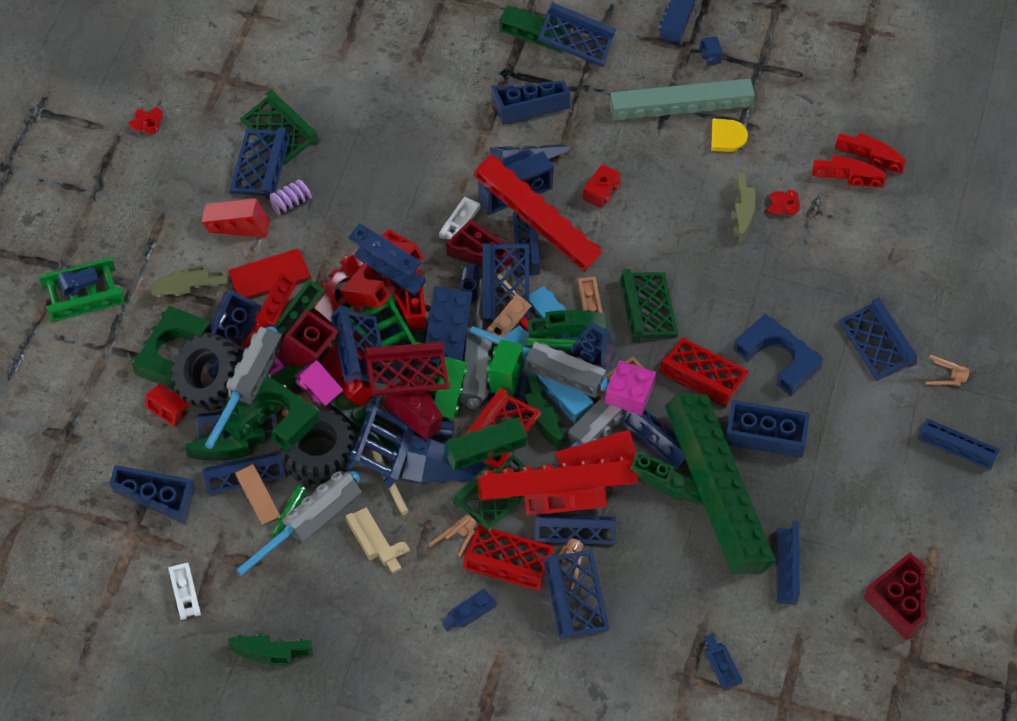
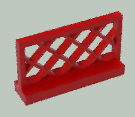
[243,273,297,349]
[659,337,749,407]
[465,388,541,470]
[463,525,555,591]

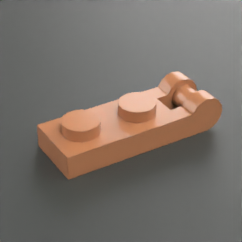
[486,294,532,346]

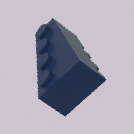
[491,81,570,125]
[110,465,195,524]

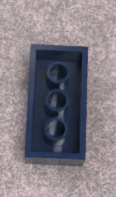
[478,151,554,216]
[421,286,472,367]
[726,400,810,458]

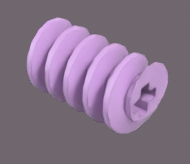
[270,180,312,215]

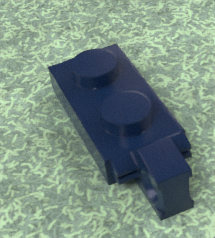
[442,588,496,632]
[704,634,743,691]

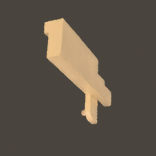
[346,507,410,574]

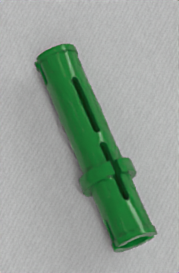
[270,485,307,539]

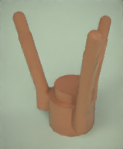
[926,355,969,386]
[429,515,477,557]
[558,539,583,590]

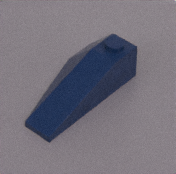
[490,145,570,167]
[207,290,262,365]
[570,322,616,371]
[402,435,488,484]

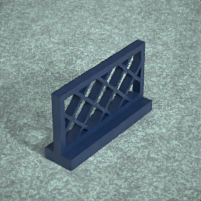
[538,2,616,67]
[229,128,290,199]
[483,244,530,322]
[839,297,917,381]
[331,306,390,384]
[543,550,610,640]

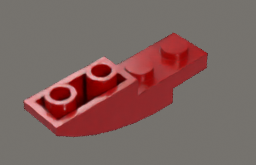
[835,132,906,174]
[811,155,887,188]
[524,487,607,515]

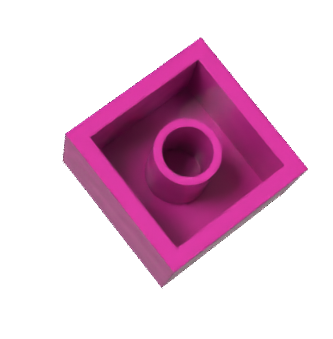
[295,360,343,406]
[605,360,656,415]

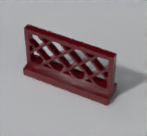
[364,342,450,396]

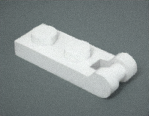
[439,196,480,240]
[168,563,201,620]

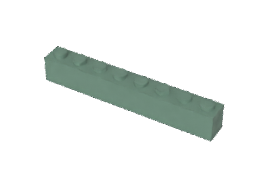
[610,78,755,120]

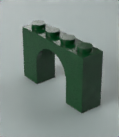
[132,306,210,390]
[227,373,319,452]

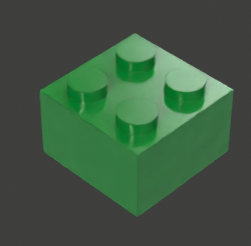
[487,339,523,397]

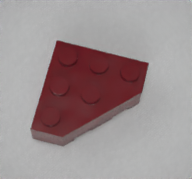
[864,552,925,640]

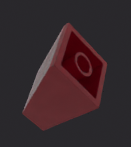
[278,310,339,369]

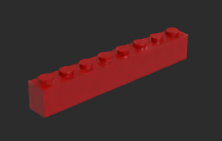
[473,154,602,273]
[477,456,638,500]

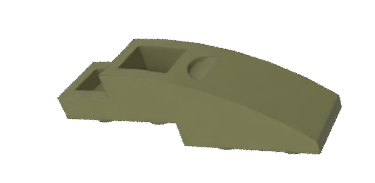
[731,173,755,244]
[150,265,227,297]

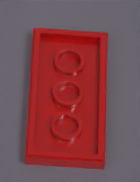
[228,248,311,300]
[554,430,636,468]

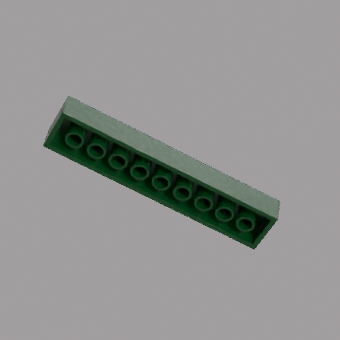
[665,393,776,574]

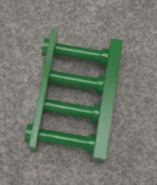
[38,257,125,323]
[348,295,420,373]

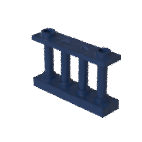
[348,223,427,296]
[348,396,414,488]

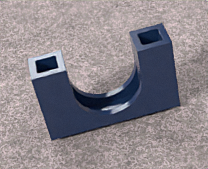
[733,313,823,396]

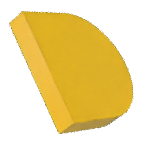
[711,119,748,152]

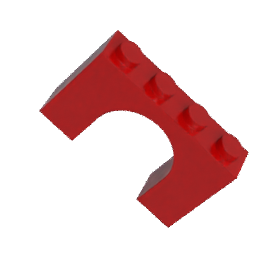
[340,241,424,308]
[312,252,385,327]

